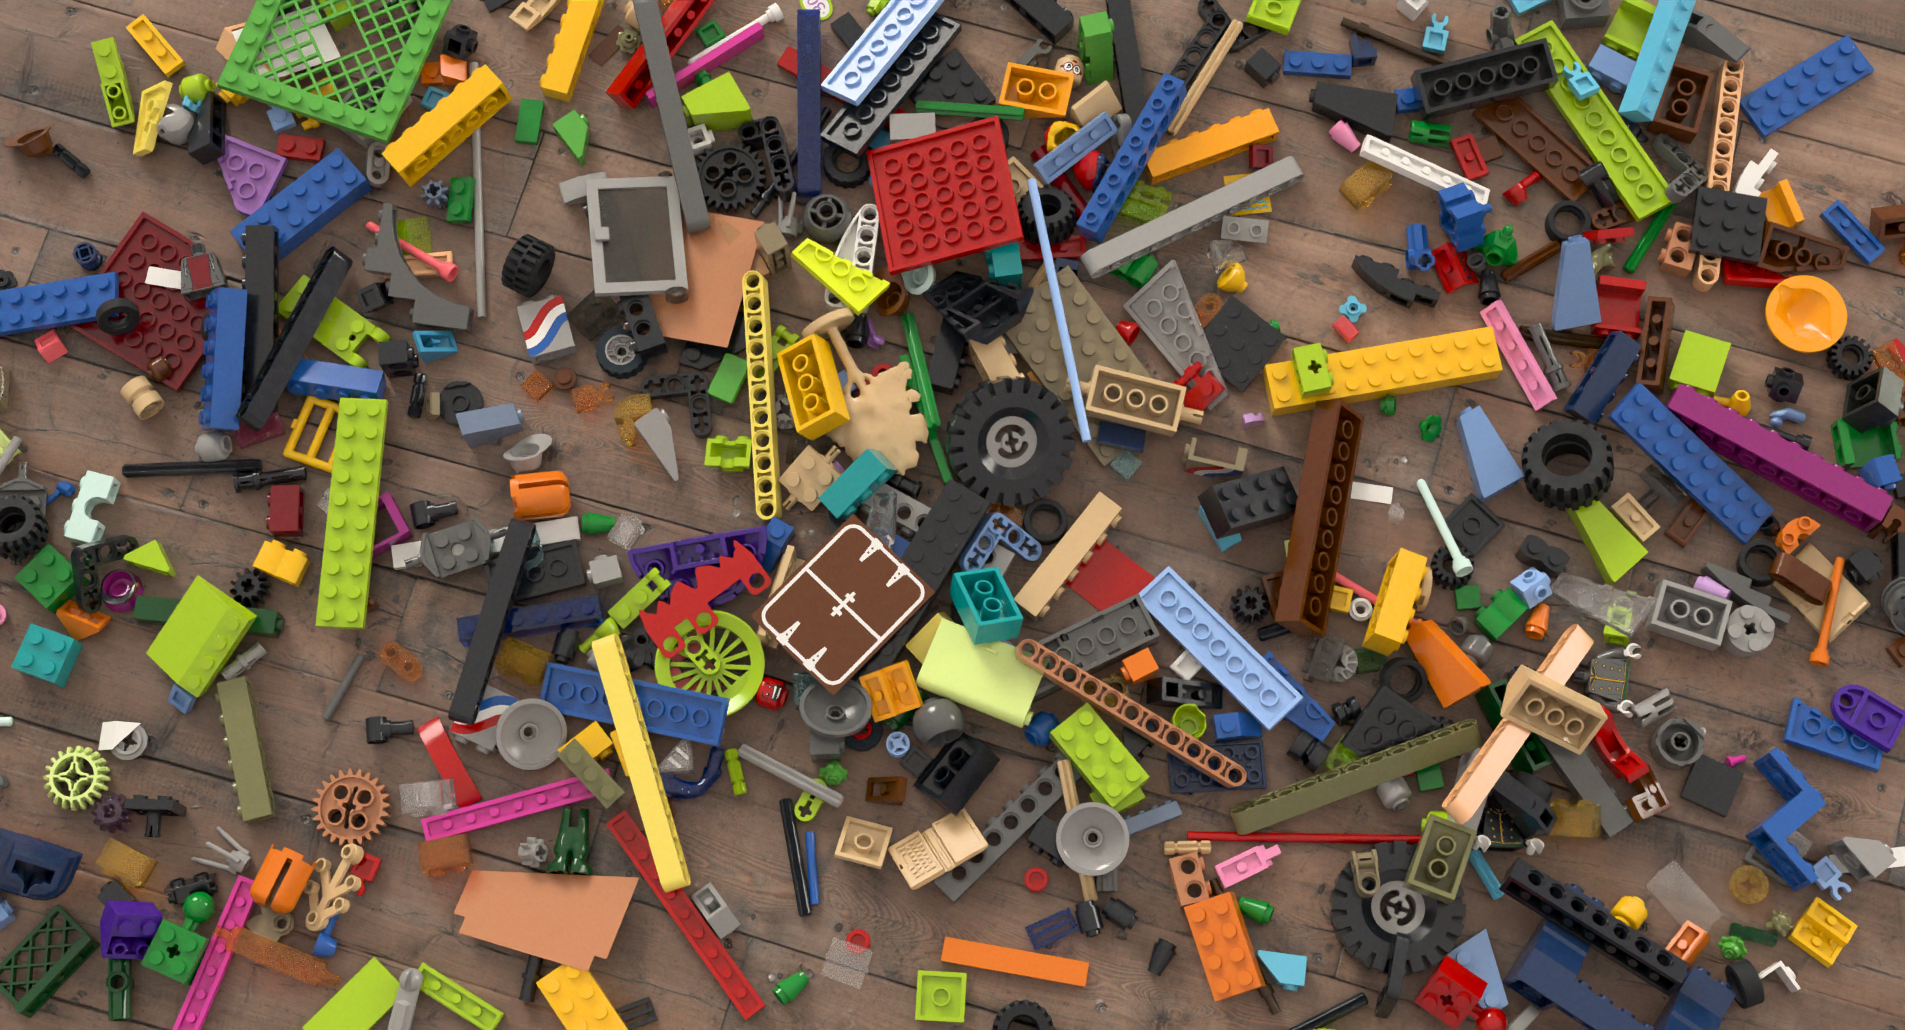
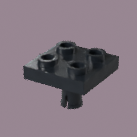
[124,795,187,838]

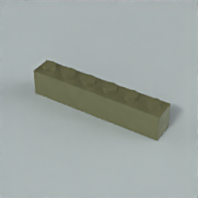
[215,676,278,825]

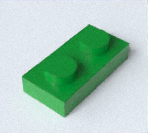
[446,177,475,224]

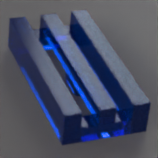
[1025,907,1079,950]

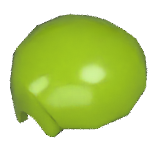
[1171,704,1207,740]

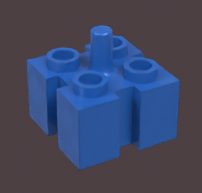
[1438,182,1492,253]

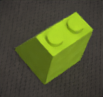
[681,72,753,131]

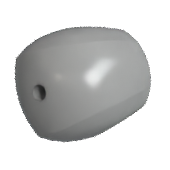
[157,103,195,145]

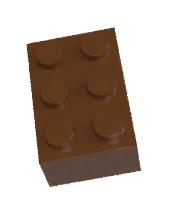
[1647,62,1714,144]

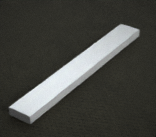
[391,516,581,570]

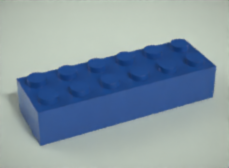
[229,147,372,261]
[199,287,248,432]

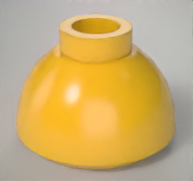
[1217,263,1248,294]

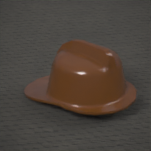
[3,126,53,158]
[874,267,910,317]

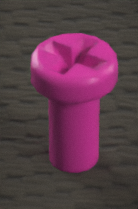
[1726,754,1746,768]

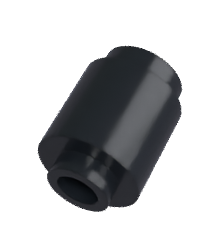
[551,627,580,664]
[1101,897,1139,931]
[1075,900,1104,938]

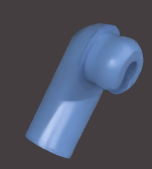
[1769,407,1806,427]

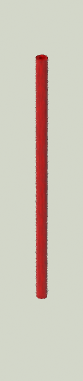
[1187,831,1421,845]

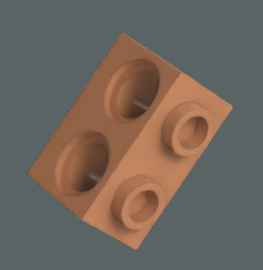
[1657,221,1696,278]
[1167,852,1212,909]

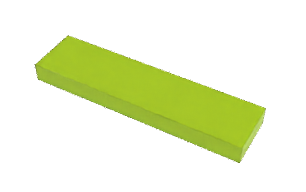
[418,962,505,1030]

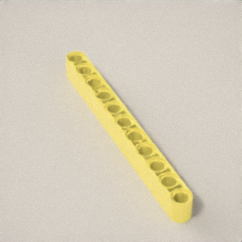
[742,270,782,523]
[592,633,691,893]

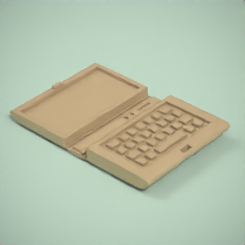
[1771,543,1871,644]
[887,808,989,890]

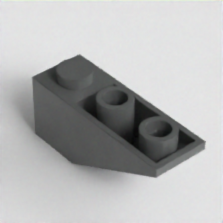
[1681,10,1750,64]

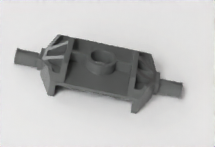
[0,462,47,566]
[404,516,507,579]

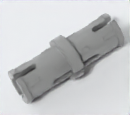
[220,641,267,680]

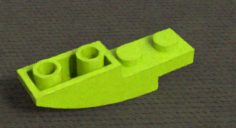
[91,37,135,128]

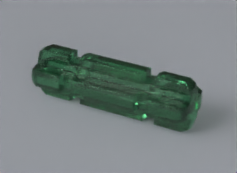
[1728,923,1778,947]

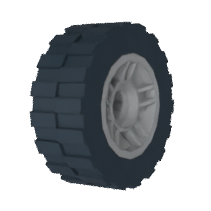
[596,326,647,379]

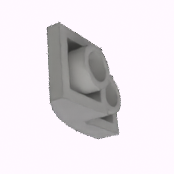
[558,172,607,205]

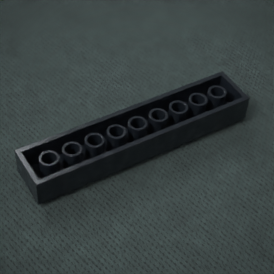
[850,478,992,686]

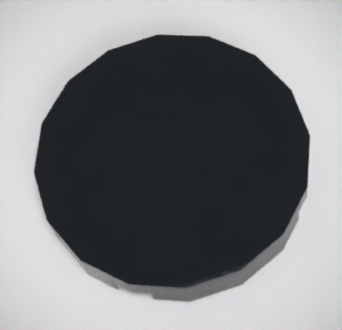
[440,381,484,427]

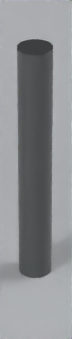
[321,654,365,721]

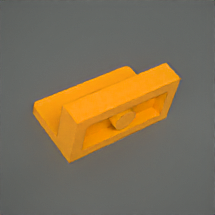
[1759,179,1805,229]

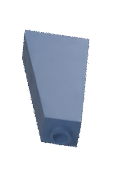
[1551,235,1601,331]
[1456,405,1524,503]

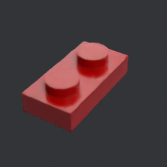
[1449,133,1489,181]
[275,134,326,163]
[1583,227,1634,245]

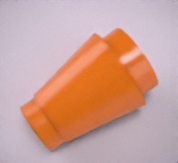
[1524,603,1550,640]

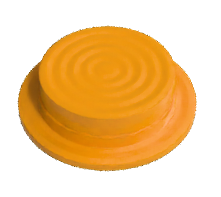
[1765,275,1847,353]

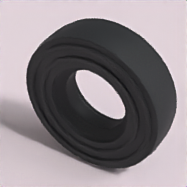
[96,298,140,335]

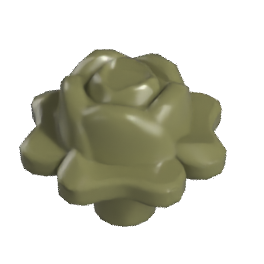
[616,28,642,54]
[1766,909,1793,937]

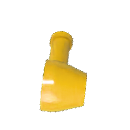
[1714,390,1751,416]

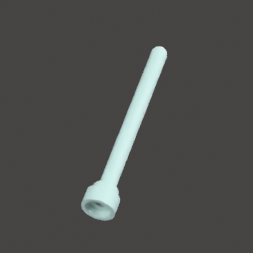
[1417,479,1473,577]

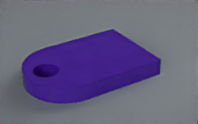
[1830,685,1905,753]

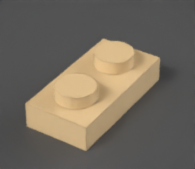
[1609,492,1660,544]

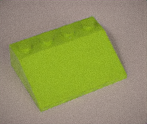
[146,575,257,698]

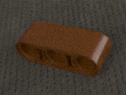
[1768,552,1832,606]

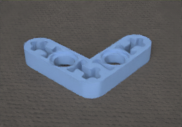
[959,513,1042,571]

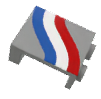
[517,295,578,365]
[450,685,520,755]

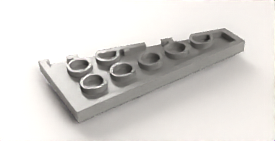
[1123,260,1229,410]

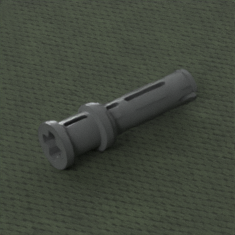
[1528,322,1572,392]

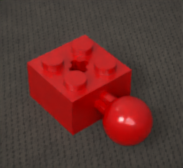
[1414,955,1508,1030]

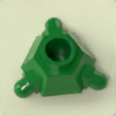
[1472,225,1519,266]

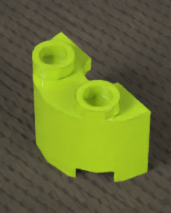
[704,436,752,472]

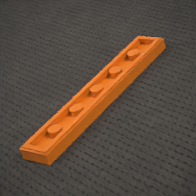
[941,937,1089,987]

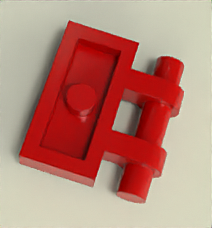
[1172,361,1226,411]

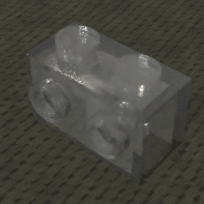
[399,779,456,817]

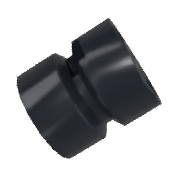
[1286,729,1331,774]

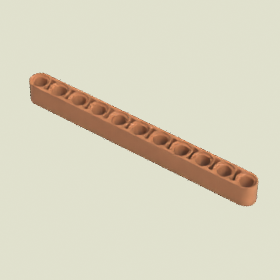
[1014,639,1247,788]

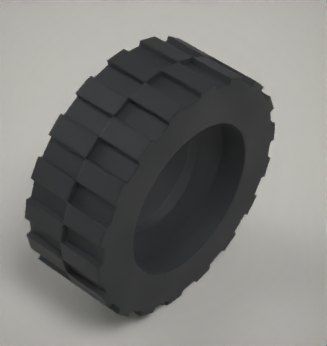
[822,144,870,189]

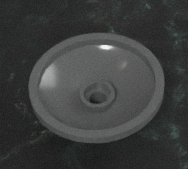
[799,679,872,738]

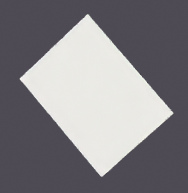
[232,5,341,80]

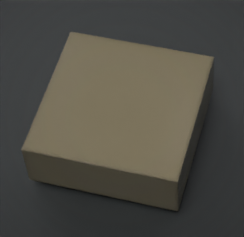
[426,392,440,421]

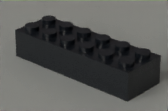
[1410,38,1559,121]

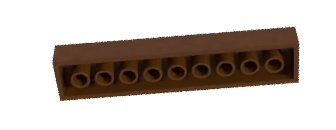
[1275,399,1364,637]

